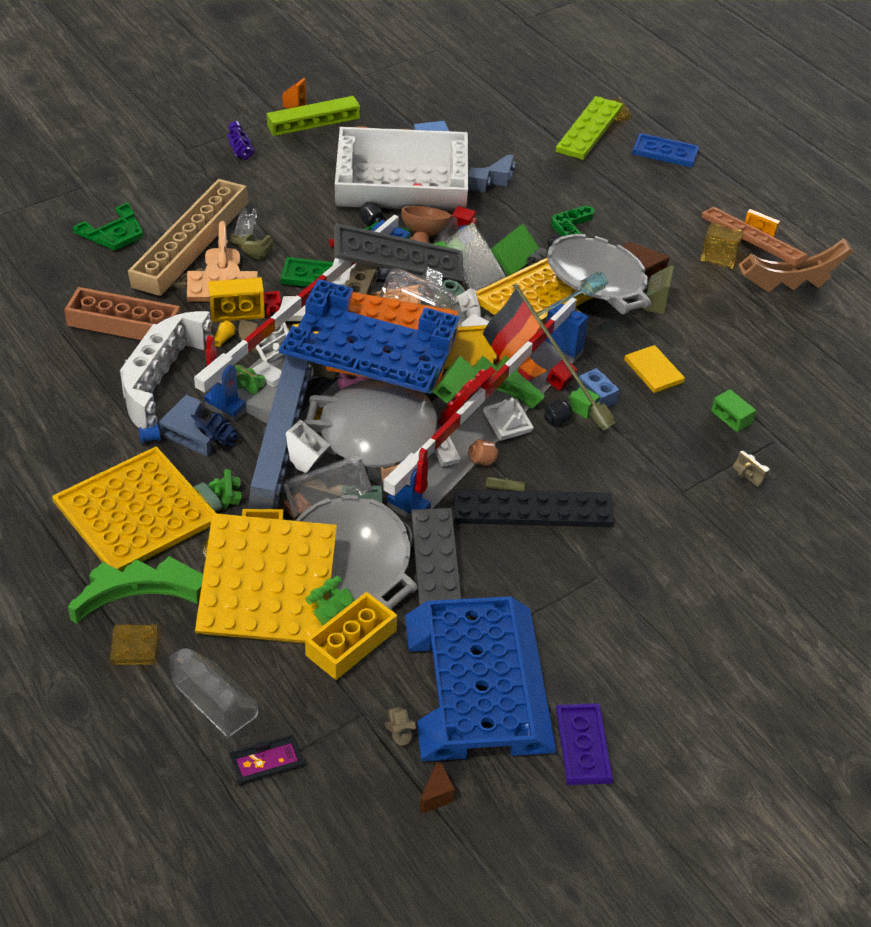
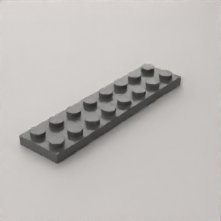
[333,223,464,284]

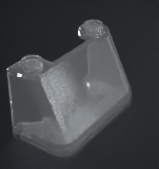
[379,268,458,310]

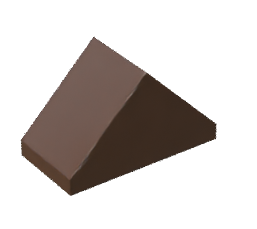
[419,762,455,813]

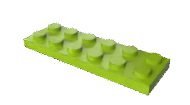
[556,96,623,160]

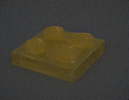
[110,625,158,665]

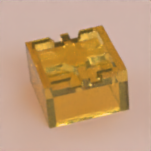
[701,222,744,269]

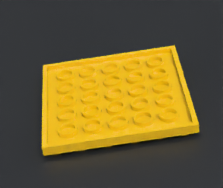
[52,446,216,572]
[195,513,337,643]

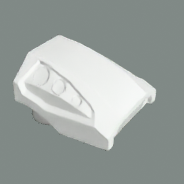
[256,322,289,363]

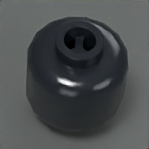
[359,202,384,227]
[544,399,573,426]

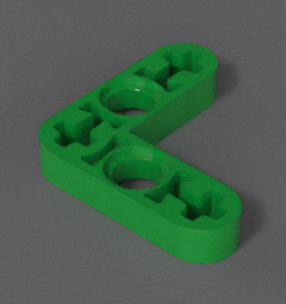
[551,206,594,237]

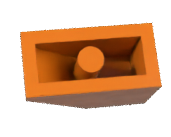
[282,78,306,109]

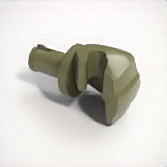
[229,234,274,260]

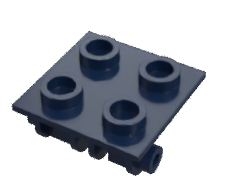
[191,412,238,446]

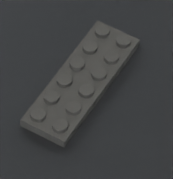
[411,508,461,606]

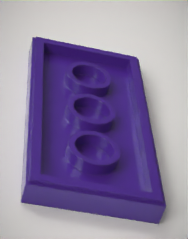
[555,703,613,785]

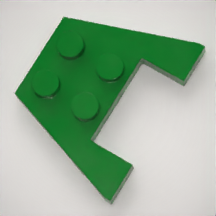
[72,202,143,251]

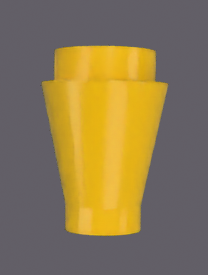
[214,320,236,347]

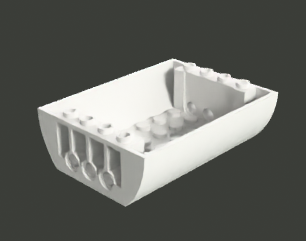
[335,127,468,211]

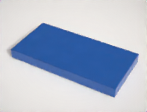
[632,133,699,168]

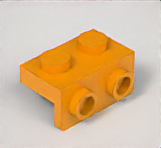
[745,209,780,238]

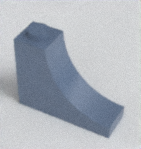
[159,395,212,457]

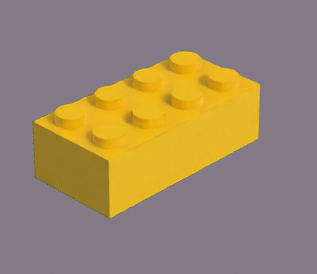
[305,591,397,680]

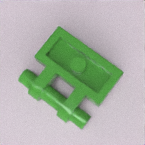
[305,576,355,626]

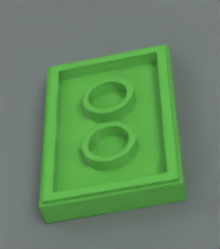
[490,224,539,276]

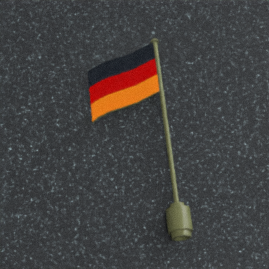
[483,284,615,430]

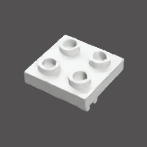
[483,397,534,441]

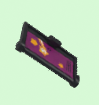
[229,734,305,785]

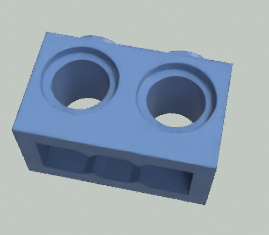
[577,368,619,407]

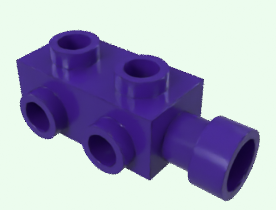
[227,121,255,160]

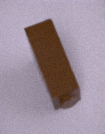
[621,242,669,280]

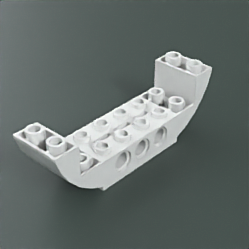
[120,311,213,429]

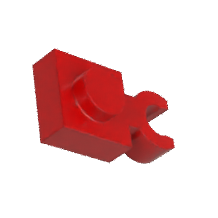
[264,291,281,317]

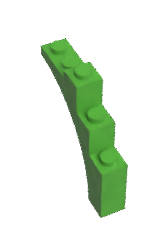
[433,355,545,409]
[68,557,203,623]

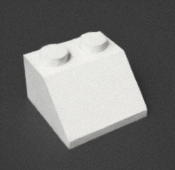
[286,420,331,473]

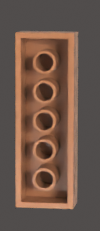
[64,287,181,340]

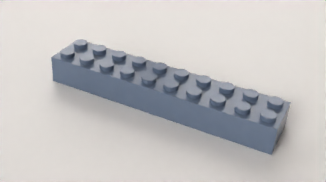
[248,355,313,509]

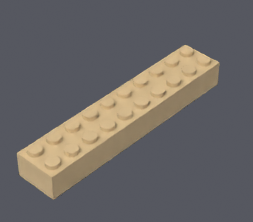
[128,179,249,296]

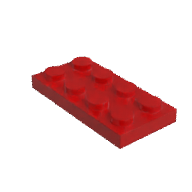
[437,366,496,427]

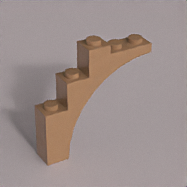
[739,238,854,293]

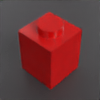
[450,206,477,233]
[546,360,578,391]

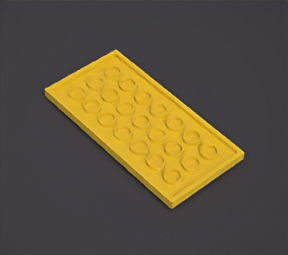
[476,258,593,323]

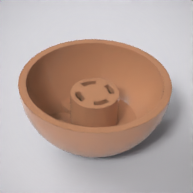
[402,206,451,237]

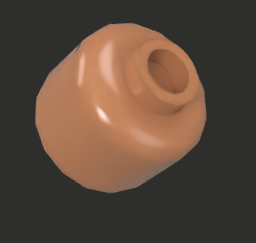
[468,439,498,466]

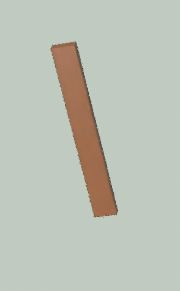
[702,207,808,266]

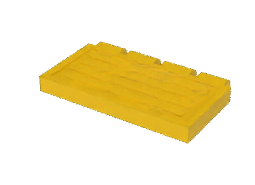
[444,325,497,369]

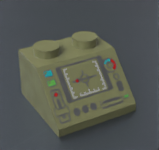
[644,266,674,314]

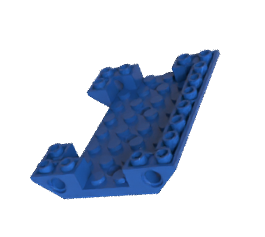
[279,279,460,394]
[405,596,556,761]

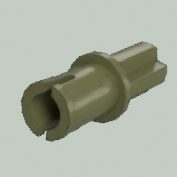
[486,477,525,491]

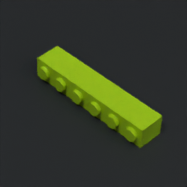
[267,96,360,136]

